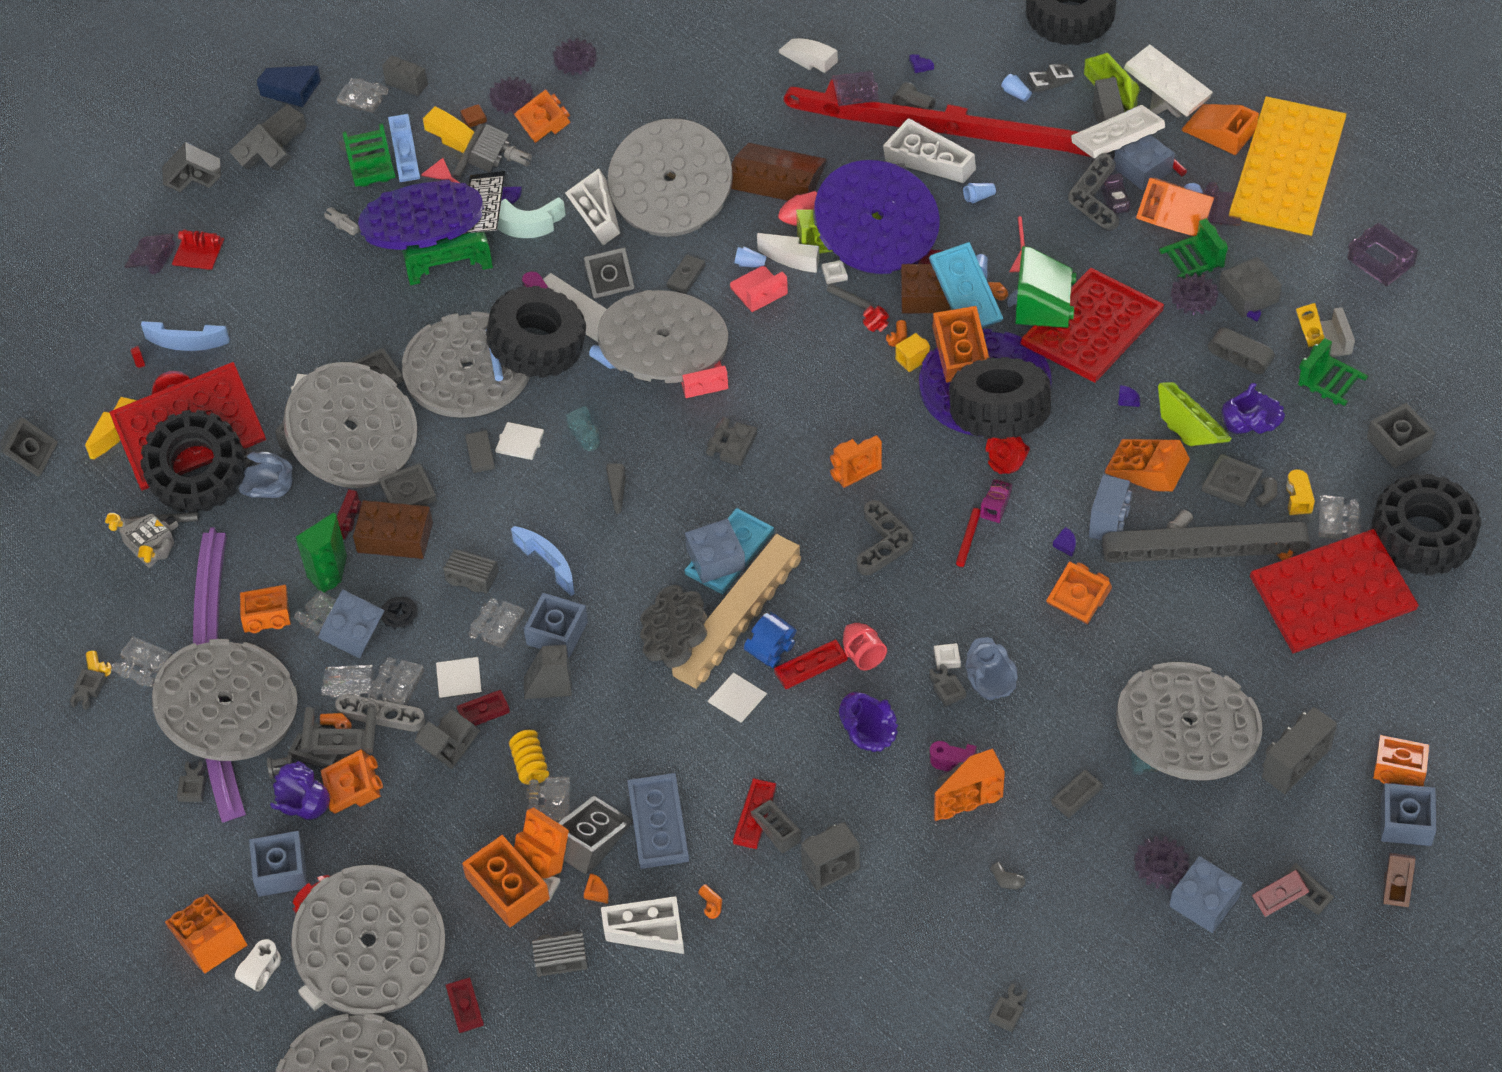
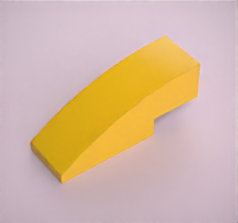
[423,106,474,153]
[85,397,137,459]

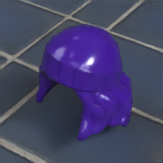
[1221,383,1285,434]
[839,692,898,752]
[270,761,330,820]

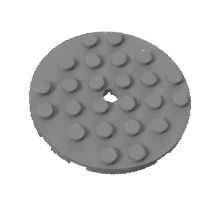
[608,118,733,237]
[598,290,728,383]
[402,312,530,418]
[283,362,417,488]
[152,639,297,761]
[1116,662,1262,780]
[291,865,445,1015]
[276,1014,429,1072]

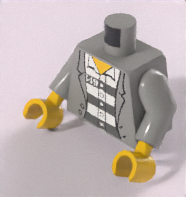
[105,513,179,568]

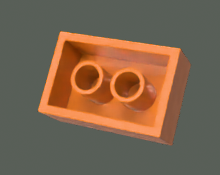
[932,306,989,383]
[462,835,550,928]

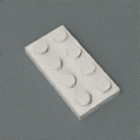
[1124,44,1213,117]
[1071,105,1165,159]

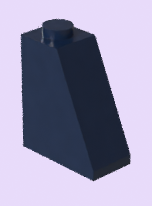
[257,65,321,107]

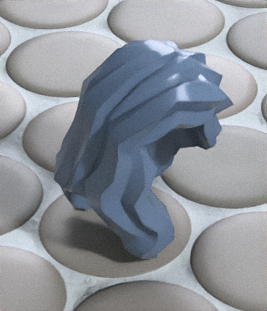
[239,452,293,498]
[966,637,1018,700]

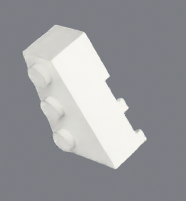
[565,169,620,245]
[601,896,684,954]

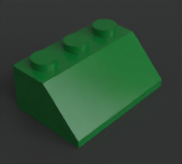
[296,512,347,594]

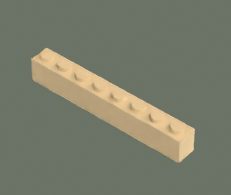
[672,534,801,689]

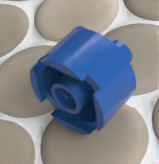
[744,612,797,669]

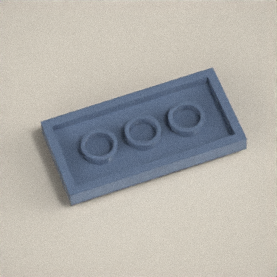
[627,773,689,869]

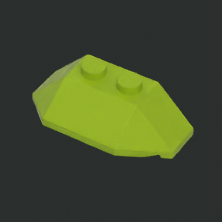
[1084,53,1140,112]
[1158,382,1232,446]

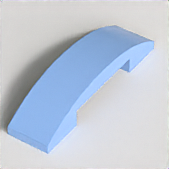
[388,114,420,182]
[141,321,230,351]
[511,526,575,596]

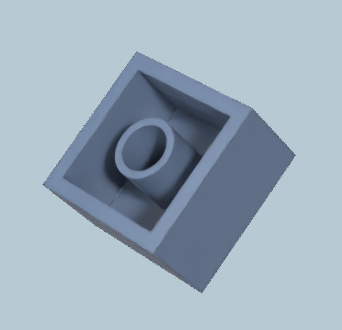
[1114,134,1175,191]
[1089,475,1133,540]
[685,518,745,584]
[318,589,384,659]
[524,593,588,658]
[1380,783,1436,846]
[249,831,307,897]
[1169,856,1243,933]

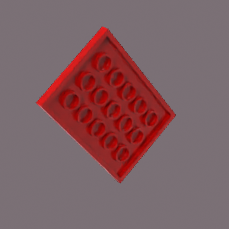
[1021,268,1164,383]
[109,362,267,491]
[1249,529,1419,654]

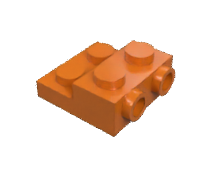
[514,89,571,143]
[830,435,882,488]
[1046,561,1112,624]
[240,585,291,633]
[1373,735,1429,787]
[320,749,383,814]
[514,807,569,878]

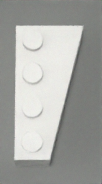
[883,118,976,183]

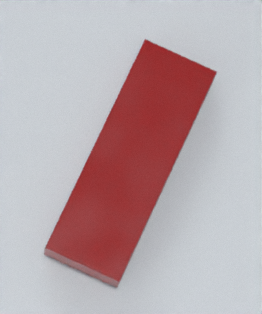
[774,639,848,690]
[733,778,777,849]

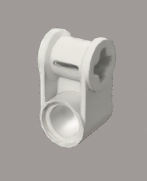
[235,939,281,991]

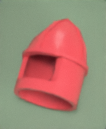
[778,191,817,227]
[843,623,887,671]

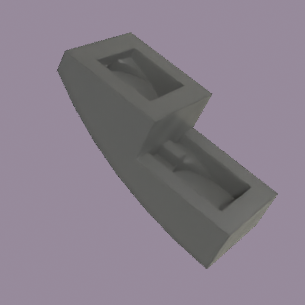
[1027,63,1074,92]

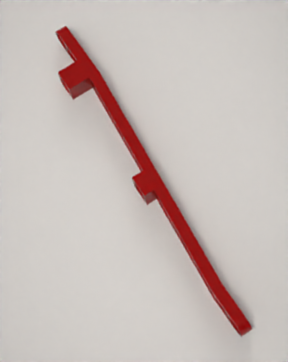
[784,79,1091,157]

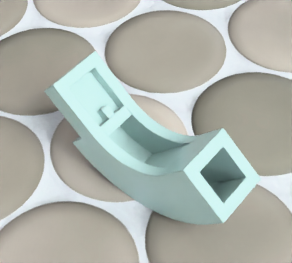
[498,197,566,238]

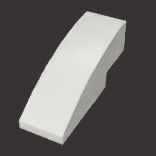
[779,39,838,73]
[757,233,819,273]

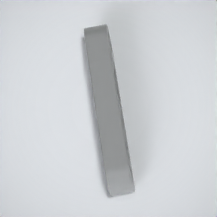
[335,694,425,732]

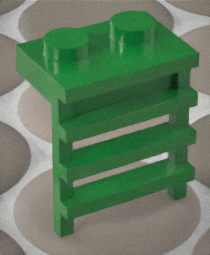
[342,123,396,187]
[1159,218,1228,281]
[1298,338,1368,406]

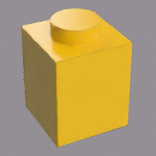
[895,333,930,372]

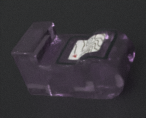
[1101,173,1130,214]

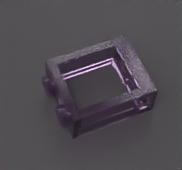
[1347,223,1418,286]

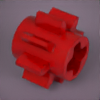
[862,305,889,332]

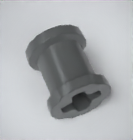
[267,754,294,779]

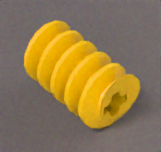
[509,730,549,785]

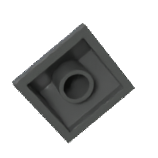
[583,247,635,299]

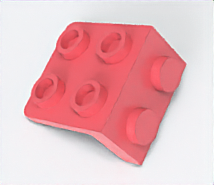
[730,266,788,312]
[681,360,728,398]

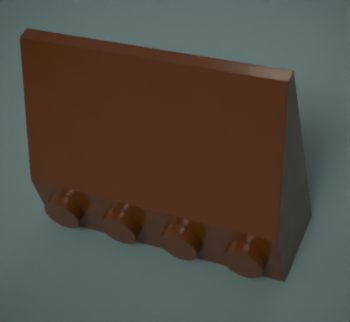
[731,143,827,201]

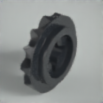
[381,597,417,630]

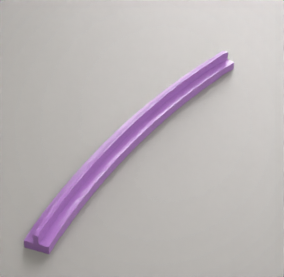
[193,527,246,823]

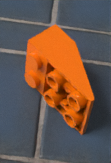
[1182,104,1259,155]
[1136,178,1214,236]
[1105,439,1190,492]
[934,748,1005,821]
[165,894,247,974]

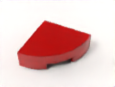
[130,346,145,368]

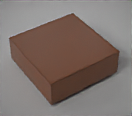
[460,104,487,128]

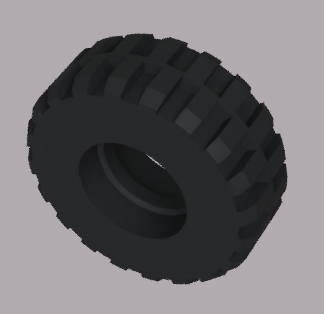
[1026,0,1116,45]
[486,286,586,377]
[949,357,1051,439]
[140,410,246,513]
[1371,474,1481,575]

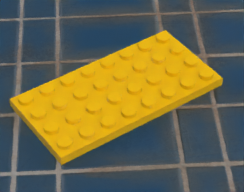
[1229,96,1347,236]

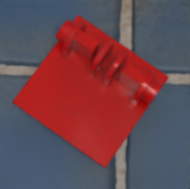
[172,229,224,270]

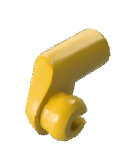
[86,651,112,677]

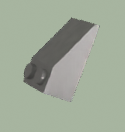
[558,796,633,874]

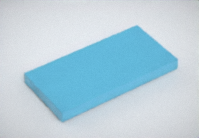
[929,242,1003,328]
[685,508,774,595]

